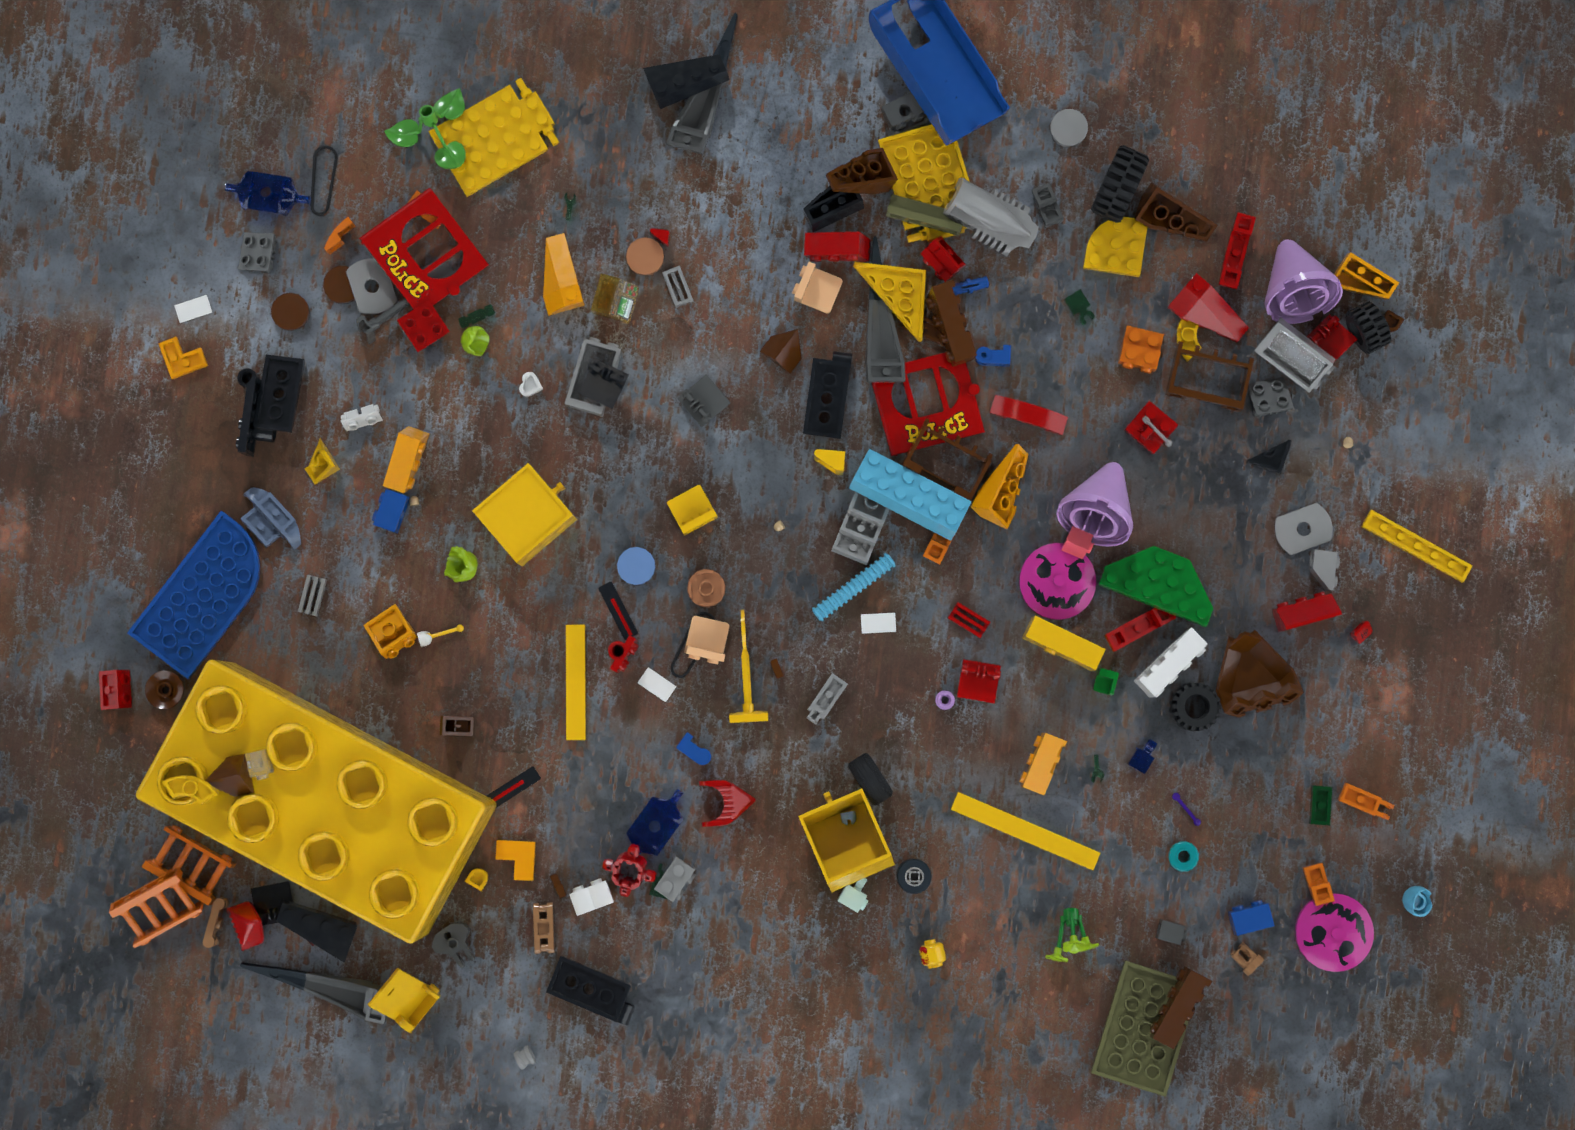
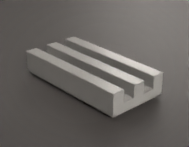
[662,265,694,308]
[298,575,327,617]

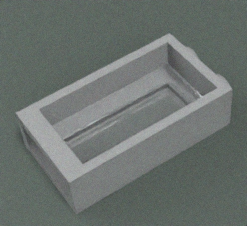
[1254,317,1335,393]
[565,337,622,417]

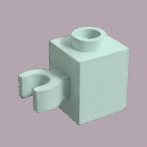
[837,878,868,913]

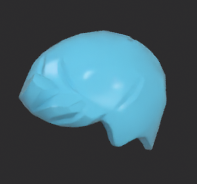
[1402,886,1432,917]

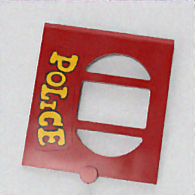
[359,188,489,309]
[872,352,985,456]

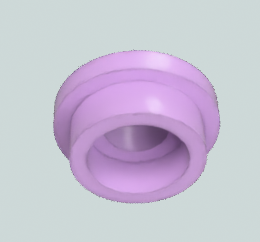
[935,691,955,710]

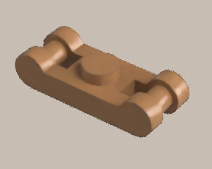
[203,897,229,948]
[533,902,555,954]

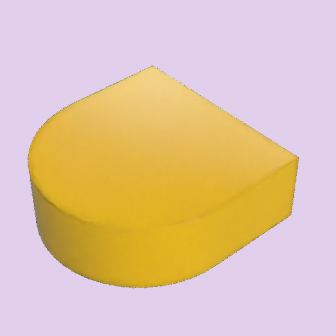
[465,868,488,891]

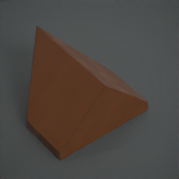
[760,329,802,374]
[205,753,254,797]

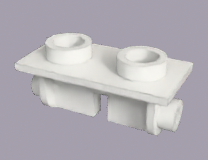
[341,404,383,432]

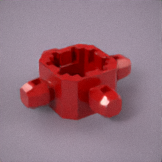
[602,844,657,897]

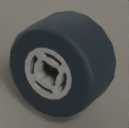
[896,858,932,894]

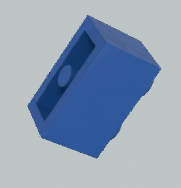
[372,489,410,534]
[1228,900,1275,936]

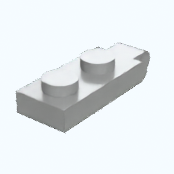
[807,673,848,725]

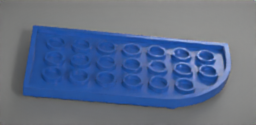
[127,511,260,679]

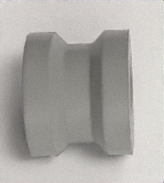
[514,1045,536,1070]

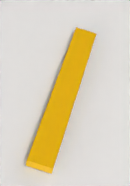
[950,792,1100,870]

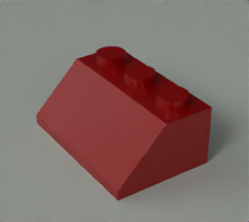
[1272,591,1342,632]

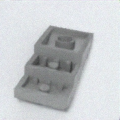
[831,492,889,565]

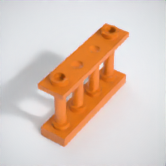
[142,825,236,906]
[109,867,204,948]

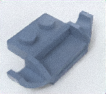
[241,487,301,550]

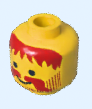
[919,939,946,969]

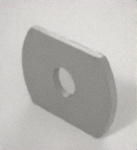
[346,258,397,315]
[1274,503,1333,555]

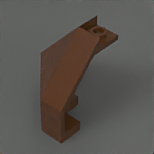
[1215,630,1304,717]

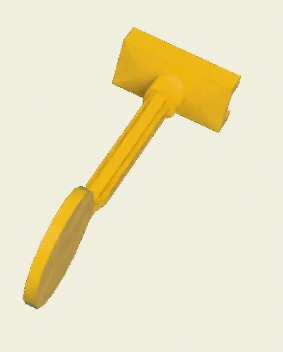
[729,609,768,723]

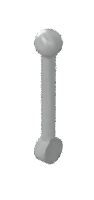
[894,117,931,135]
[1142,416,1173,447]

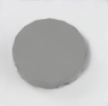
[1050,109,1088,147]

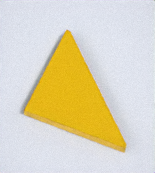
[853,262,926,342]

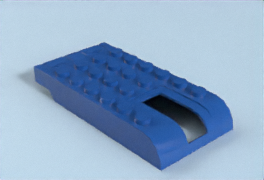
[869,0,1010,146]

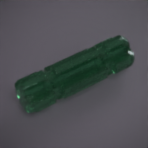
[458,304,495,328]

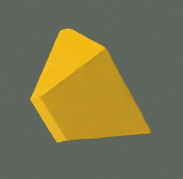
[305,438,340,485]

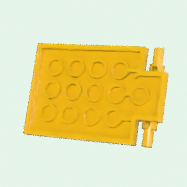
[428,78,559,197]
[878,124,970,243]

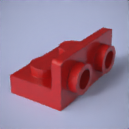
[99,670,132,710]

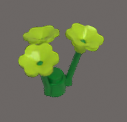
[1045,908,1099,962]

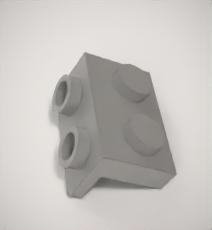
[654,857,696,902]

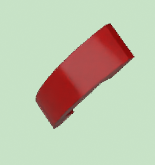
[1218,212,1256,290]
[990,395,1068,435]
[1104,608,1176,652]

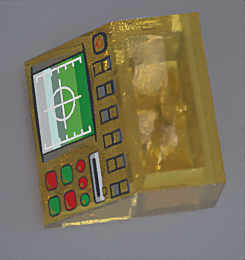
[591,273,639,324]

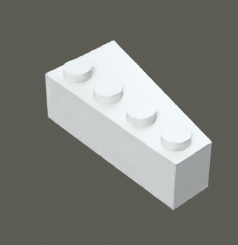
[1134,627,1207,698]

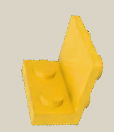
[667,485,718,536]

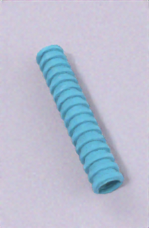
[812,553,896,622]

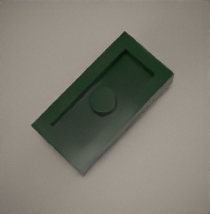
[1309,785,1333,826]

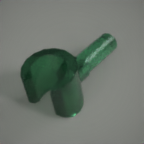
[564,193,576,221]
[1091,755,1104,783]

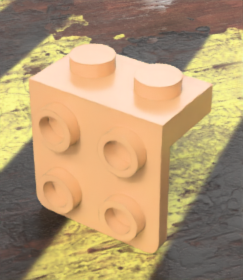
[792,262,843,314]
[684,616,729,665]

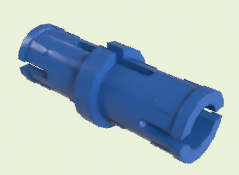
[952,276,989,295]

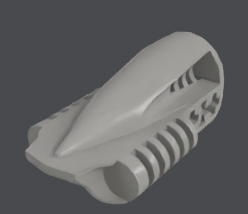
[942,177,1039,256]

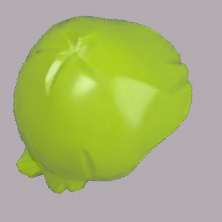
[460,326,489,356]

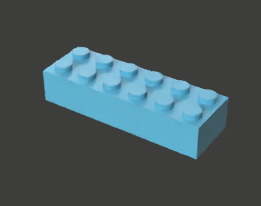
[849,449,972,541]

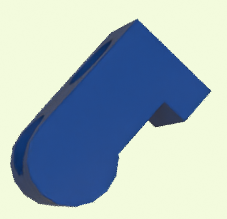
[975,345,1011,367]
[676,732,712,765]

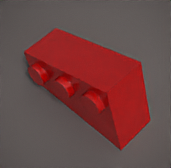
[804,231,871,262]

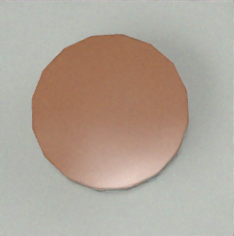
[626,237,664,275]
[687,569,726,608]

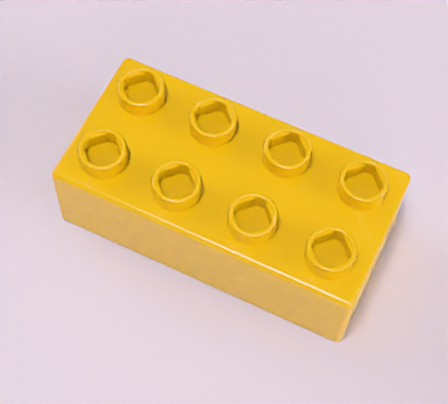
[136,660,496,944]

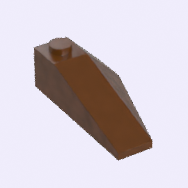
[826,148,898,195]
[1134,182,1218,241]

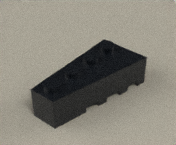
[643,54,730,109]
[275,899,357,962]

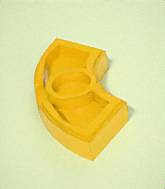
[1176,319,1202,362]
[162,775,219,805]

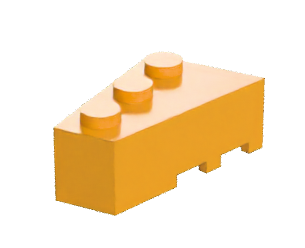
[1334,252,1400,300]
[383,426,430,494]
[1019,733,1067,795]

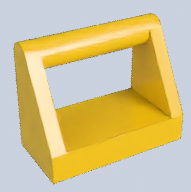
[814,449,845,475]

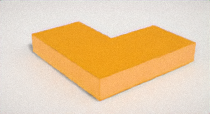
[158,337,208,379]
[495,840,536,881]

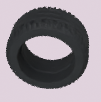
[848,753,893,806]

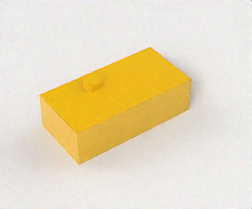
[1022,615,1106,671]

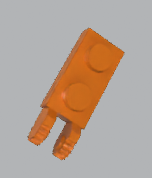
[1338,783,1395,820]

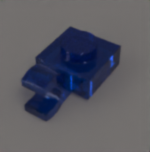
[1128,739,1157,774]

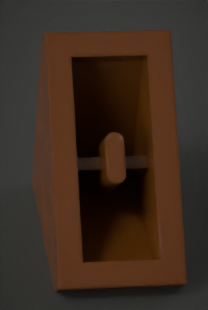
[440,716,474,736]

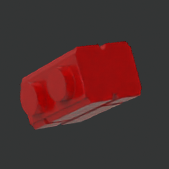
[920,236,966,282]

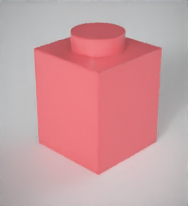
[1062,526,1094,559]

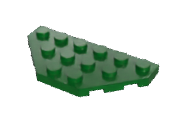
[1098,546,1213,627]

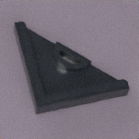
[1246,440,1292,474]

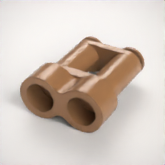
[1230,942,1264,976]

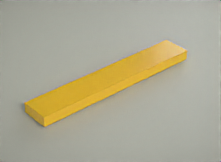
[1361,510,1473,583]
[566,625,586,740]

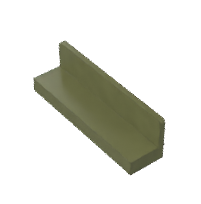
[886,195,962,236]

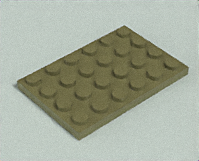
[1090,960,1189,1097]

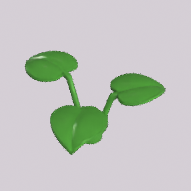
[384,88,466,169]

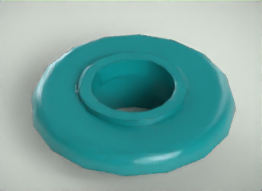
[1168,841,1199,872]

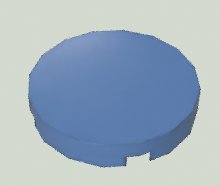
[617,547,656,585]

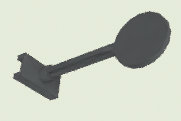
[356,262,454,345]

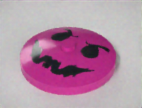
[1019,543,1096,620]
[1295,893,1374,972]

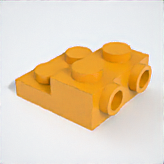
[363,604,418,659]

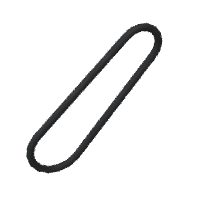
[310,146,338,215]
[671,612,715,678]

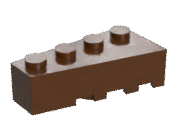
[925,280,977,367]
[1149,967,1212,1049]

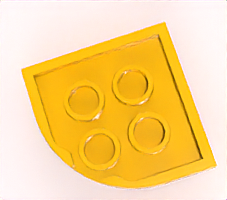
[1083,217,1147,277]

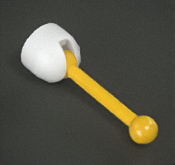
[417,624,464,647]

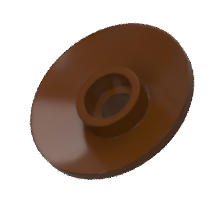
[145,671,184,709]

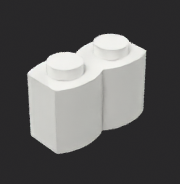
[569,878,614,916]

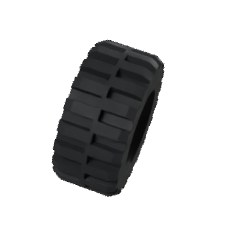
[1091,145,1150,223]

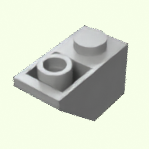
[1309,549,1340,592]

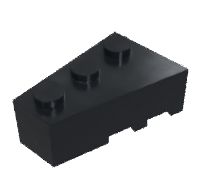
[803,184,864,233]

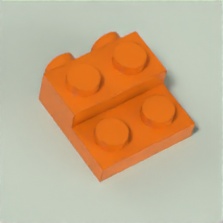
[1118,325,1164,374]

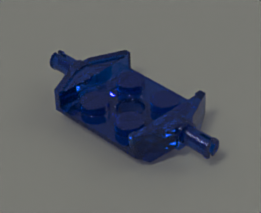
[225,171,310,216]
[626,789,684,856]

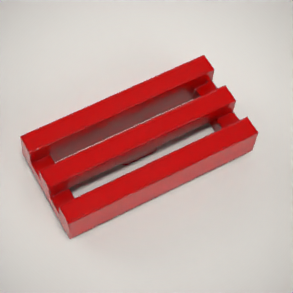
[948,602,990,638]

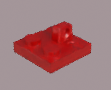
[1124,400,1178,454]

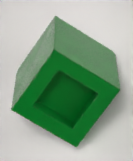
[1093,668,1119,696]

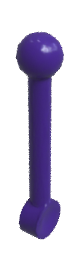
[1172,793,1201,826]

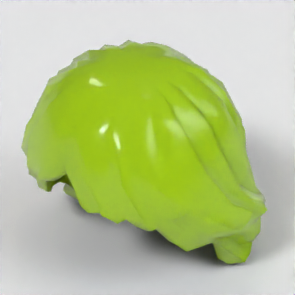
[444,545,478,582]

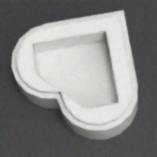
[519,372,543,397]

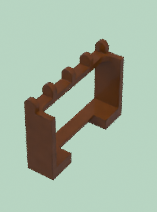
[1165,341,1254,412]
[901,418,993,501]

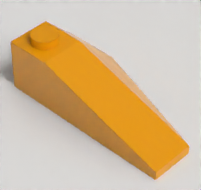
[543,233,585,316]
[971,444,1028,529]

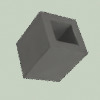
[1155,919,1187,945]

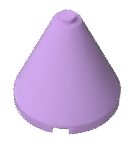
[1265,240,1343,324]
[1057,462,1133,547]

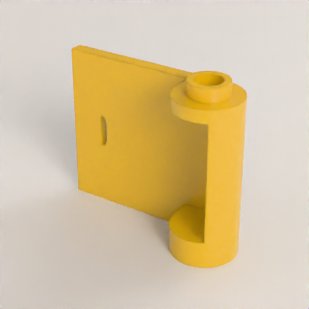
[367,968,441,1033]

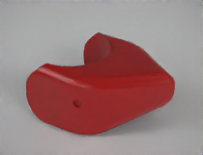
[699,780,756,827]
[226,901,265,951]

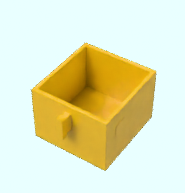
[472,463,577,566]
[798,788,895,893]

